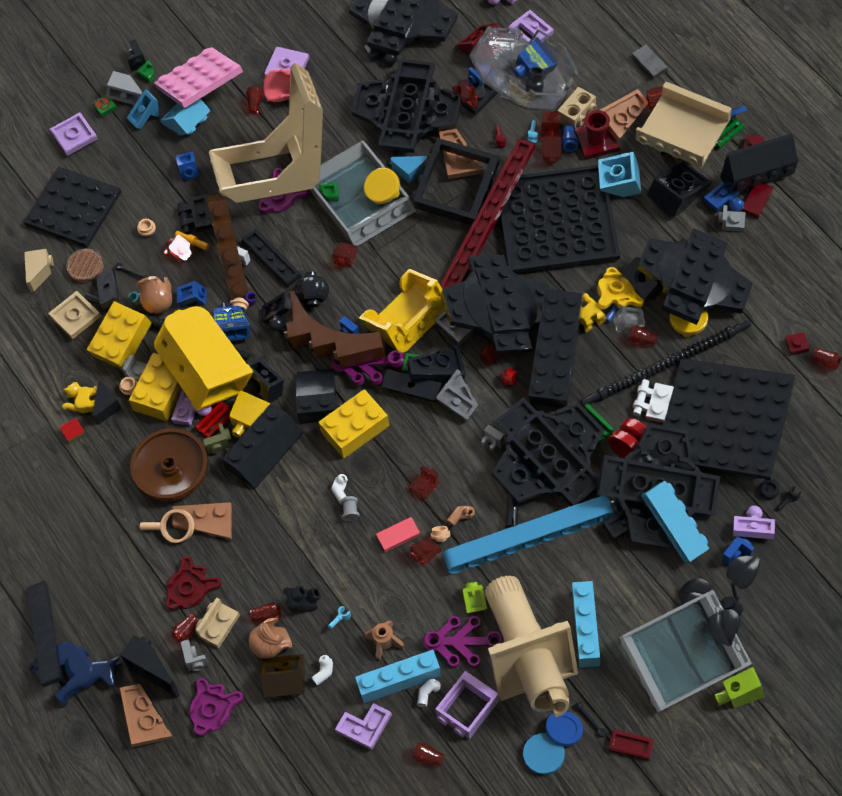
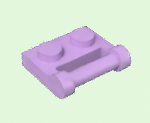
[507,10,554,46]

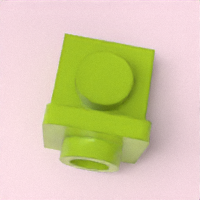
[462,582,487,613]

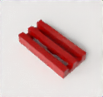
[195,401,231,438]

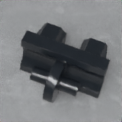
[283,586,321,612]

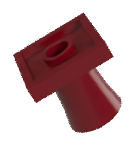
[575,110,620,160]

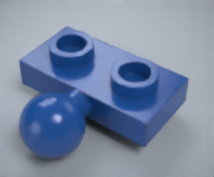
[704,182,744,212]

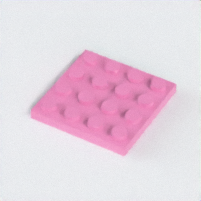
[154,47,243,108]

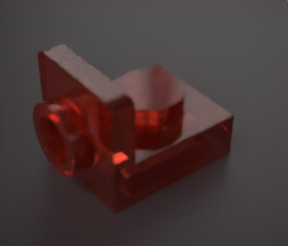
[452,80,478,107]
[541,111,561,141]
[332,242,358,268]
[409,465,439,500]
[409,535,442,566]

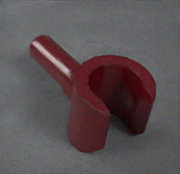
[495,125,506,147]

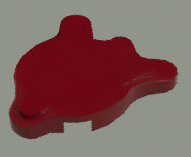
[166,556,222,611]

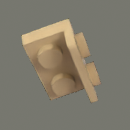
[195,598,240,648]

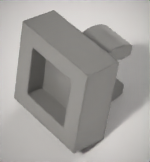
[481,425,505,452]

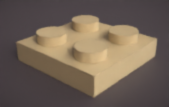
[48,291,101,339]

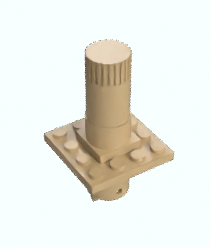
[485,576,578,718]

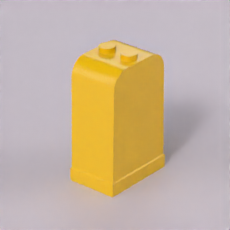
[154,306,253,411]

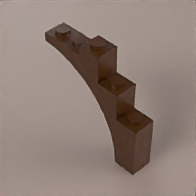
[207,193,248,299]
[284,291,386,368]

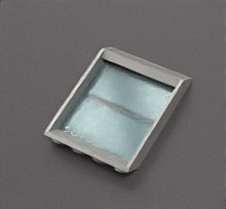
[309,140,416,247]
[619,590,752,712]

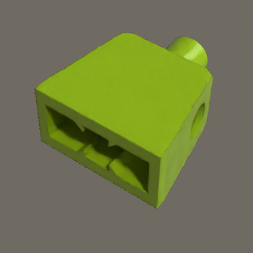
[714,667,765,708]

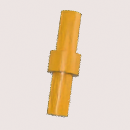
[175,231,209,251]

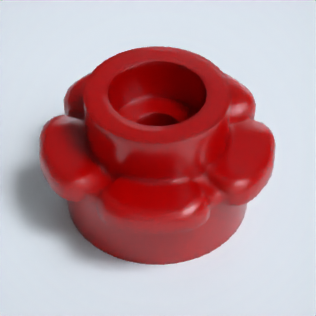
[501,368,517,386]

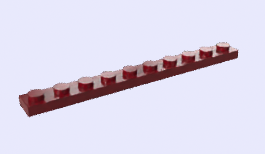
[440,139,536,290]

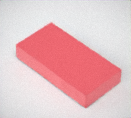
[376,517,421,552]

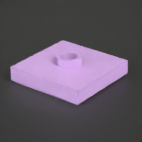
[264,47,309,75]
[50,113,98,156]

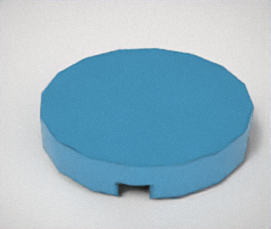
[523,733,565,776]

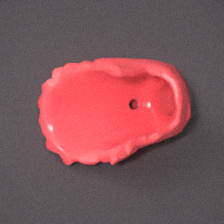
[263,69,290,103]

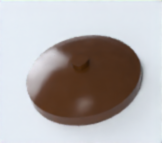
[130,428,208,501]

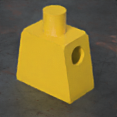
[229,390,270,439]

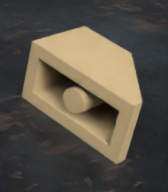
[25,249,54,292]

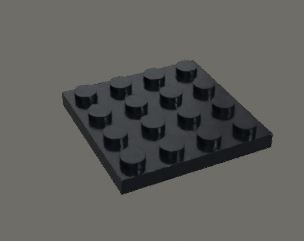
[24,166,121,248]

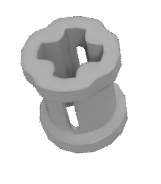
[340,496,360,522]

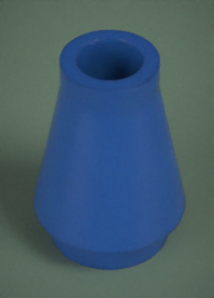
[561,125,579,152]

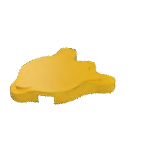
[597,267,644,309]

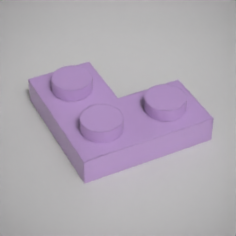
[335,703,392,750]

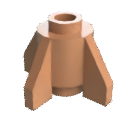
[364,620,404,661]

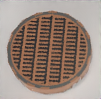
[66,249,104,283]

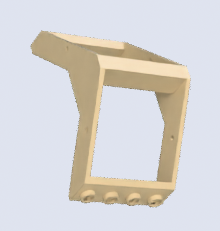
[209,62,323,203]

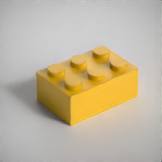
[87,301,151,370]
[129,353,182,421]
[318,389,390,459]

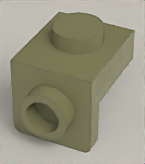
[203,423,231,454]

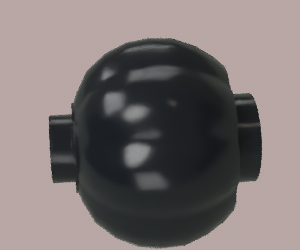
[294,272,329,307]

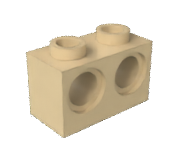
[557,87,597,131]

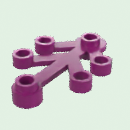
[331,342,404,386]
[423,616,503,668]

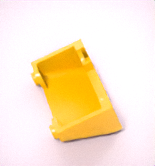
[359,269,445,353]

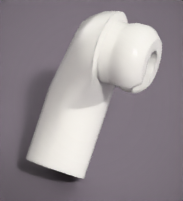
[311,655,333,685]
[417,679,441,707]

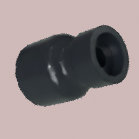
[525,67,546,97]

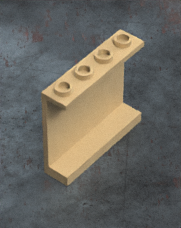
[636,82,732,167]

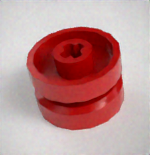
[608,418,646,458]

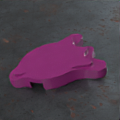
[258,168,309,213]
[190,678,244,736]

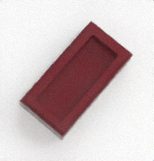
[741,183,773,218]
[608,729,654,761]

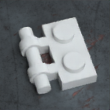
[633,379,674,423]

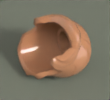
[137,276,172,314]
[248,618,292,659]

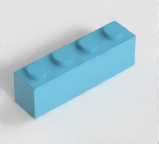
[641,481,709,563]
[572,581,600,668]
[355,650,441,704]

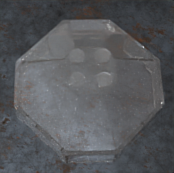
[469,26,579,111]

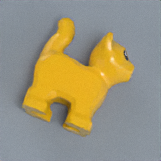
[580,293,606,333]
[62,382,97,413]

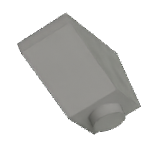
[106,71,142,105]

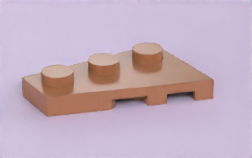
[600,89,648,142]
[439,129,484,179]
[172,502,232,541]
[120,684,172,747]

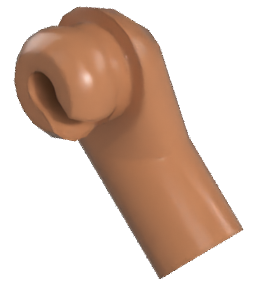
[446,506,475,527]

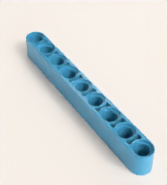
[442,496,615,574]

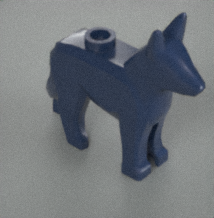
[28,642,123,707]

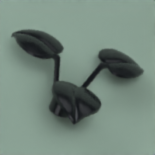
[678,556,760,646]

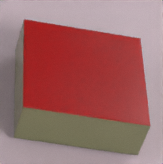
[60,418,86,444]

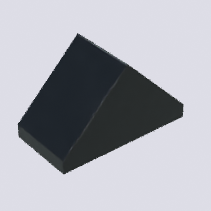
[93,382,121,424]

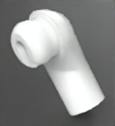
[331,474,348,504]

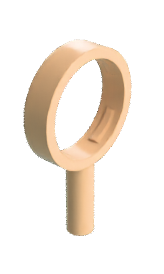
[140,509,194,543]

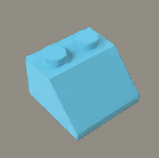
[160,99,210,136]
[598,152,641,197]

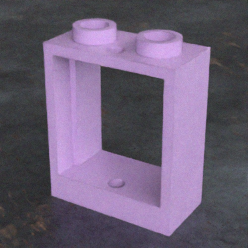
[435,671,499,739]

